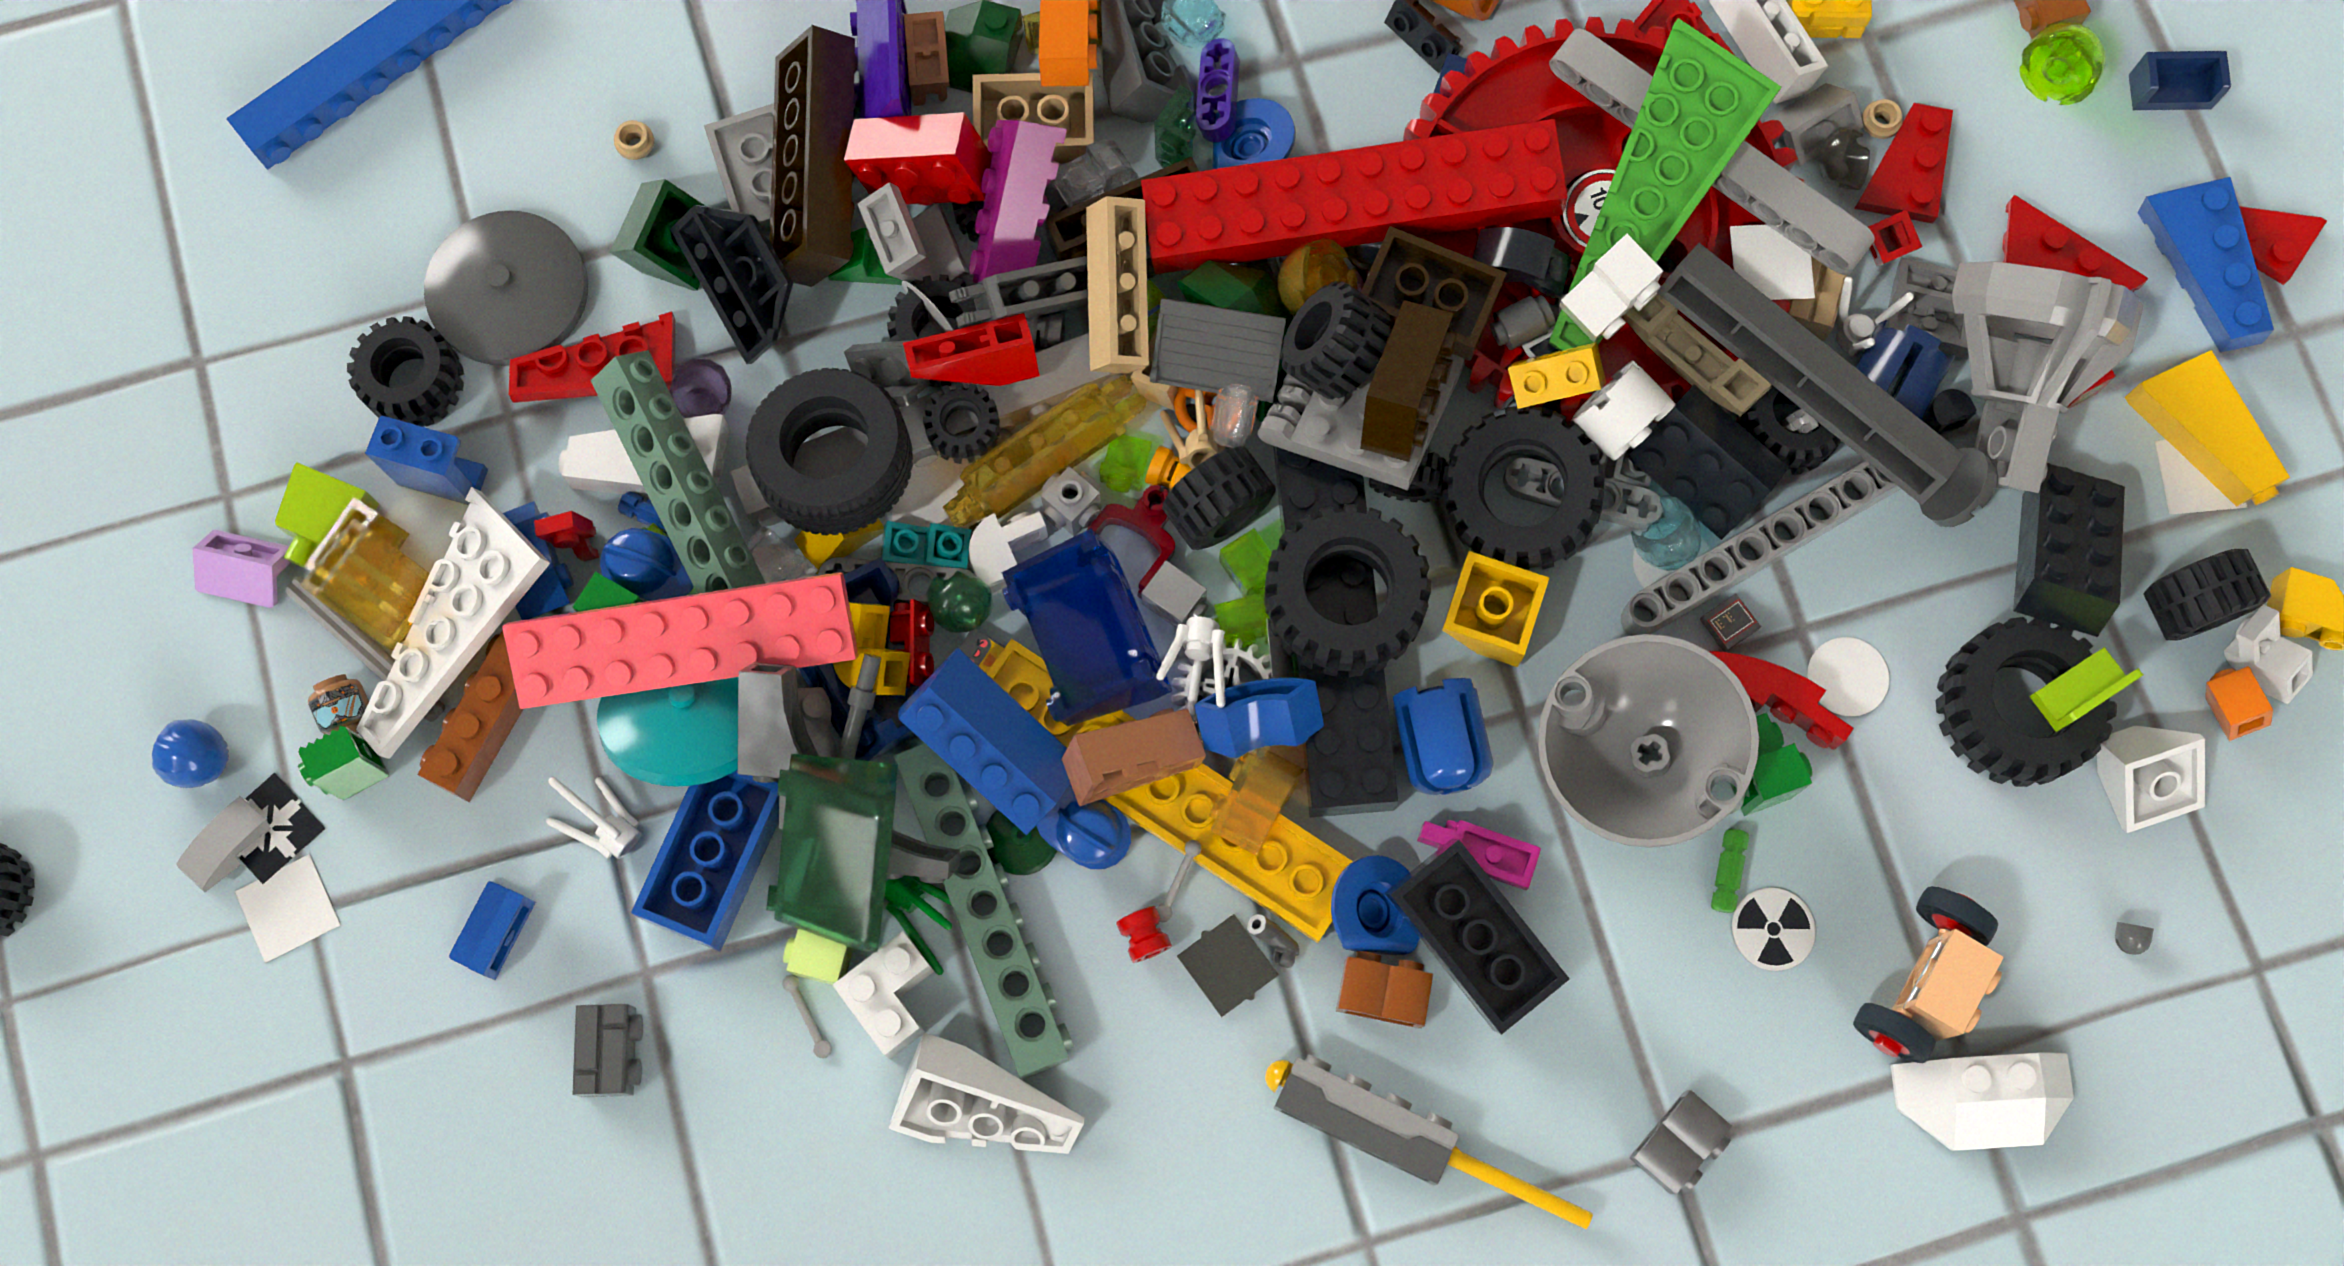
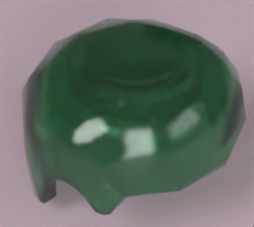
[926,571,994,633]

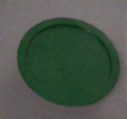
[986,809,1057,875]

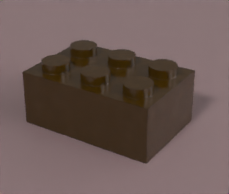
[1361,226,1507,361]
[1360,300,1457,462]

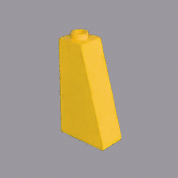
[2125,350,2290,507]

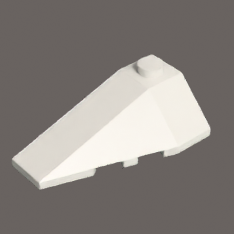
[889,1033,1085,1154]

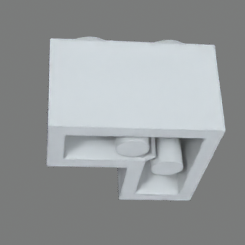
[1559,234,1663,342]
[832,931,934,1059]

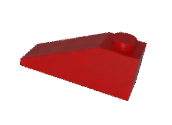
[903,313,1040,386]

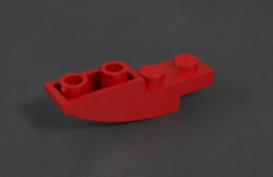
[1709,651,1854,750]

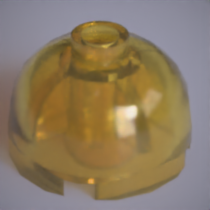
[1278,238,1357,317]

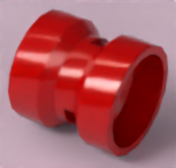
[1116,906,1172,963]

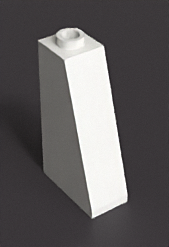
[559,414,730,497]

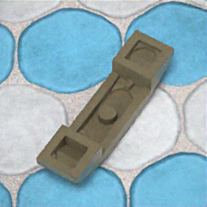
[1622,291,1772,416]

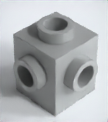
[1041,466,1102,537]

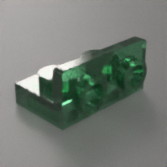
[1154,85,1196,168]

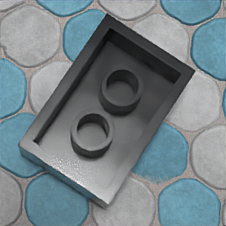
[1627,384,1789,540]

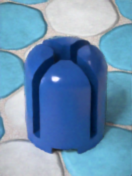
[1393,678,1494,795]

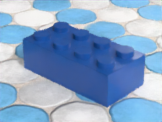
[631,769,780,952]

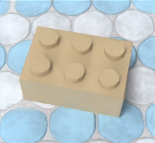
[973,72,1096,167]

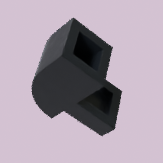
[1472,227,1572,297]

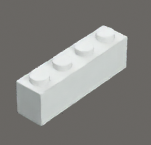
[1709,0,1828,104]

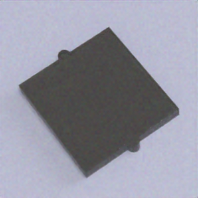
[1177,914,1279,1018]

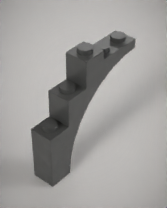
[738,662,960,892]

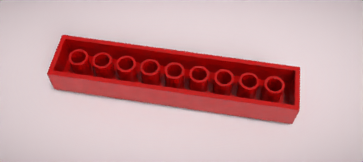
[1141,119,1568,275]

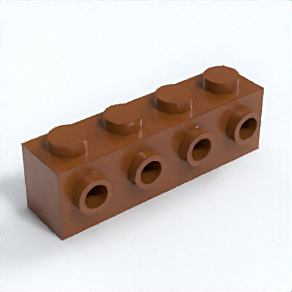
[417,629,524,802]

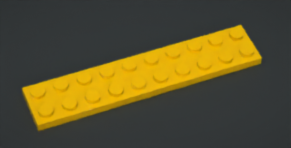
[987,638,1353,943]

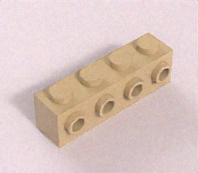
[1086,196,1149,374]

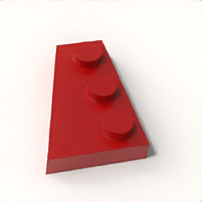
[1854,103,1953,224]

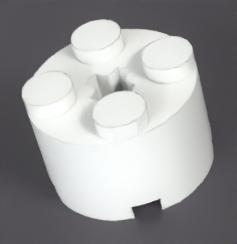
[1572,361,1676,461]

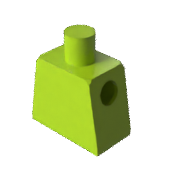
[275,462,379,569]

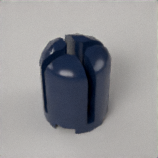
[1855,320,1955,419]

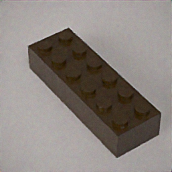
[770,25,858,287]

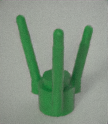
[880,875,952,975]

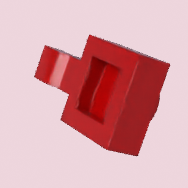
[534,511,599,562]

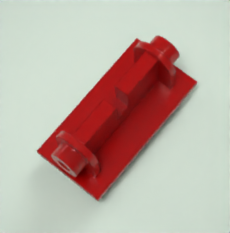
[890,599,935,689]

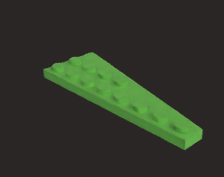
[1549,18,1781,351]

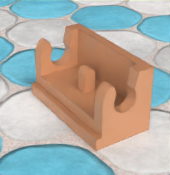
[904,11,950,106]

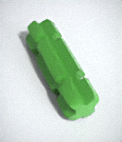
[1711,829,1749,913]

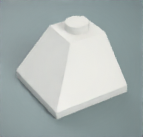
[2097,725,2205,833]

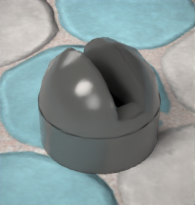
[2115,922,2154,955]

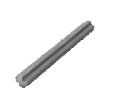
[286,576,445,722]

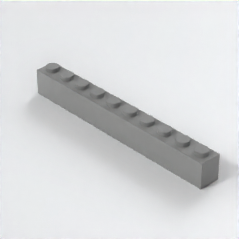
[730,333,1133,527]

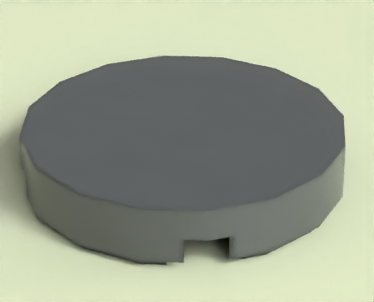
[1919,448,1998,527]

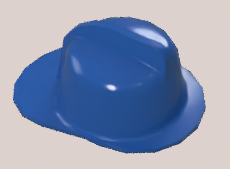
[600,528,694,601]
[1036,783,1131,869]

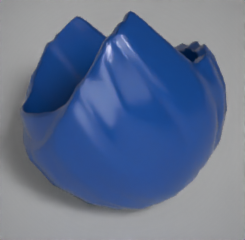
[152,719,229,788]

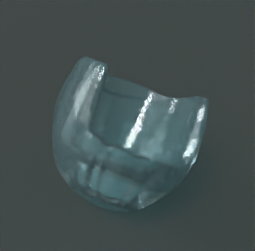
[1161,0,1226,48]
[1631,496,1702,571]

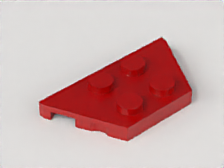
[2002,194,2148,292]

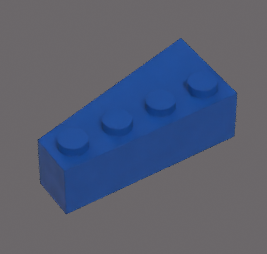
[2137,177,2274,353]

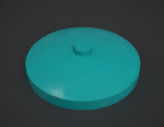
[597,677,739,787]

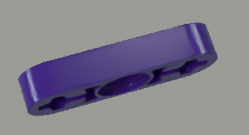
[1196,38,1240,142]

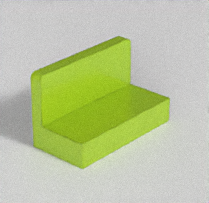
[2029,647,2144,732]

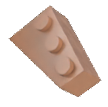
[1062,708,1206,806]

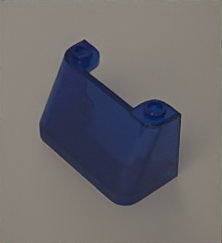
[1001,528,1172,726]

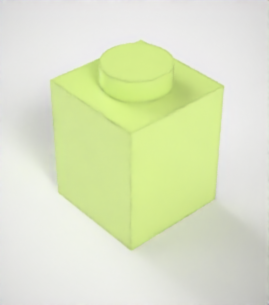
[783,928,854,985]

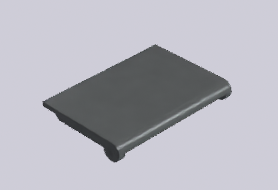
[1150,298,1286,403]

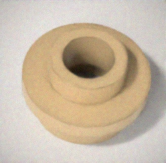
[1861,99,1902,139]
[614,120,654,160]

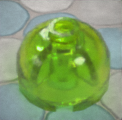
[2019,22,2106,105]

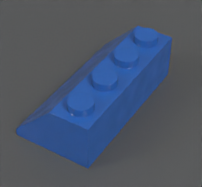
[898,647,1070,835]

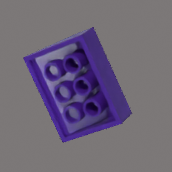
[850,0,912,119]

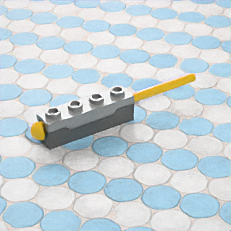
[1265,1054,1593,1229]

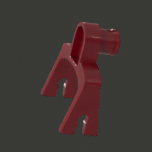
[1075,485,1175,599]

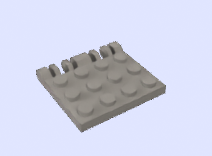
[1258,335,1465,490]

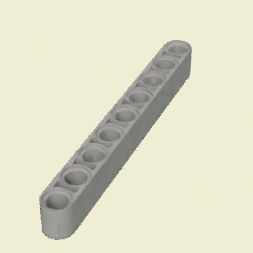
[1549,28,1875,275]
[1621,461,1901,636]

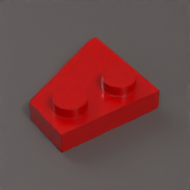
[2239,206,2327,285]

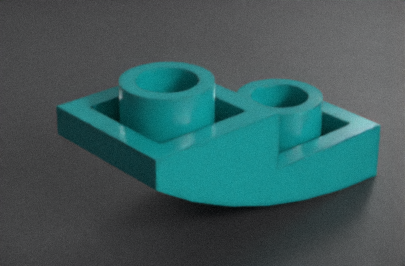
[880,521,971,570]

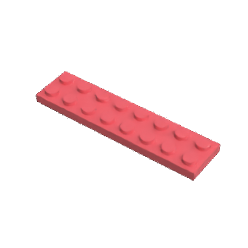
[502,572,859,709]

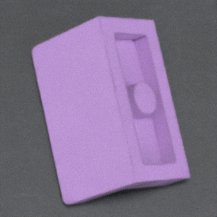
[193,529,291,608]

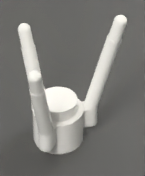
[1834,276,1913,357]
[1156,617,1225,717]
[546,777,642,859]

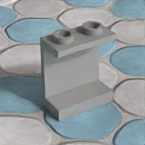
[857,183,969,286]

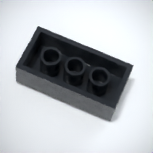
[2013,462,2125,637]
[1385,839,1570,1035]

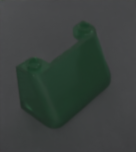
[766,754,898,952]

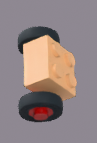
[1853,886,2004,1063]

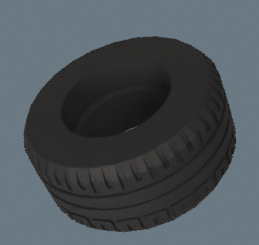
[745,368,913,536]

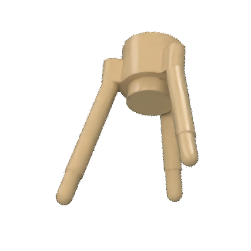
[1160,390,1228,469]

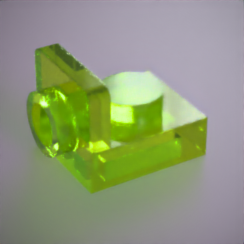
[1099,432,1152,493]

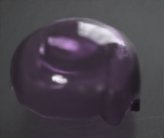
[669,358,732,419]

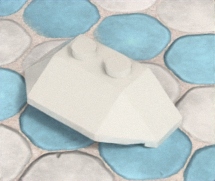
[1890,1053,2074,1151]

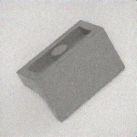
[1762,83,1864,166]

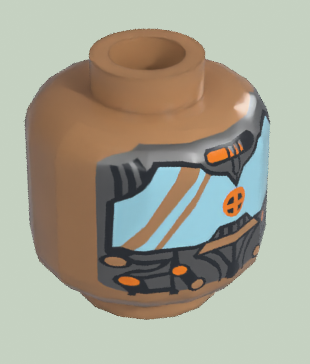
[308,674,369,735]

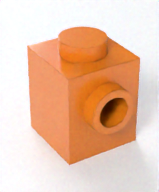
[2205,666,2273,741]

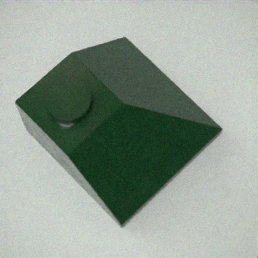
[945,0,1024,93]

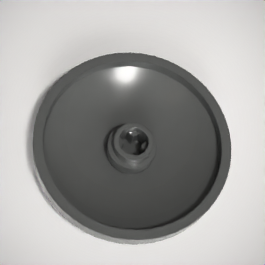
[424,211,588,366]

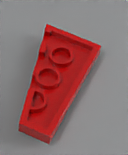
[508,311,675,403]

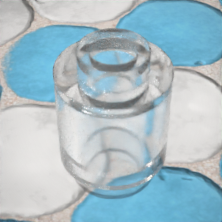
[1210,383,1259,447]

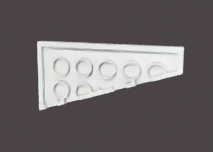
[356,487,550,759]

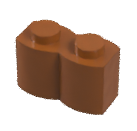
[1336,951,1433,1028]

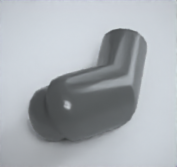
[1247,914,1299,968]

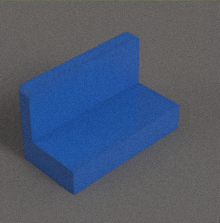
[449,881,536,980]

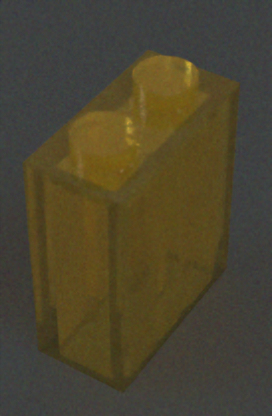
[300,518,430,651]

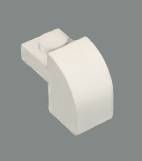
[969,511,1048,599]
[2224,605,2313,705]

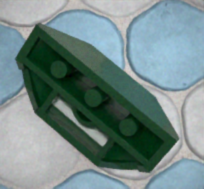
[1176,260,1294,422]

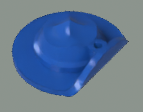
[1212,98,1296,169]
[1331,855,1420,955]

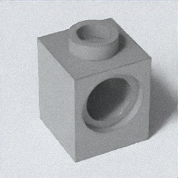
[1141,561,1209,628]

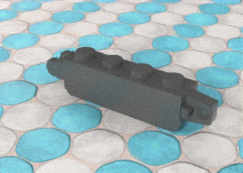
[949,256,1155,328]

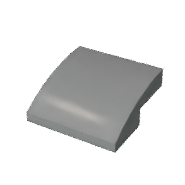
[1884,257,1968,358]

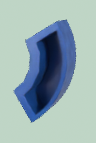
[503,501,574,620]
[1194,678,1324,758]

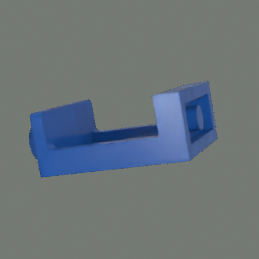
[365,416,488,505]

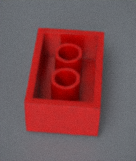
[844,112,992,206]

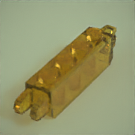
[943,375,1147,528]

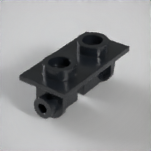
[1384,0,1464,73]

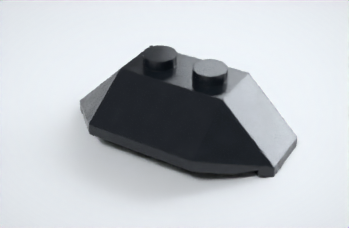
[670,205,793,365]

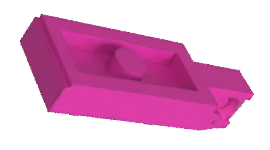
[1417,820,1541,891]

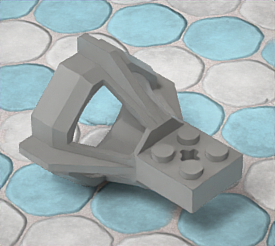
[1952,261,2143,493]

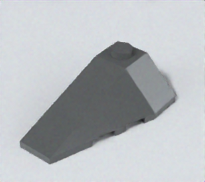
[1101,0,1197,124]

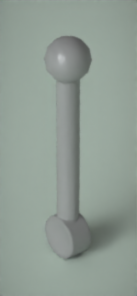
[1157,840,1202,923]
[782,975,832,1058]

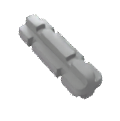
[1778,408,1818,434]

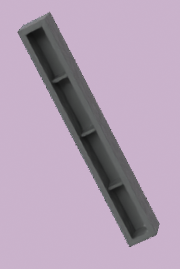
[1657,243,1964,505]

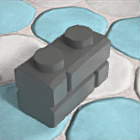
[572,1004,643,1097]

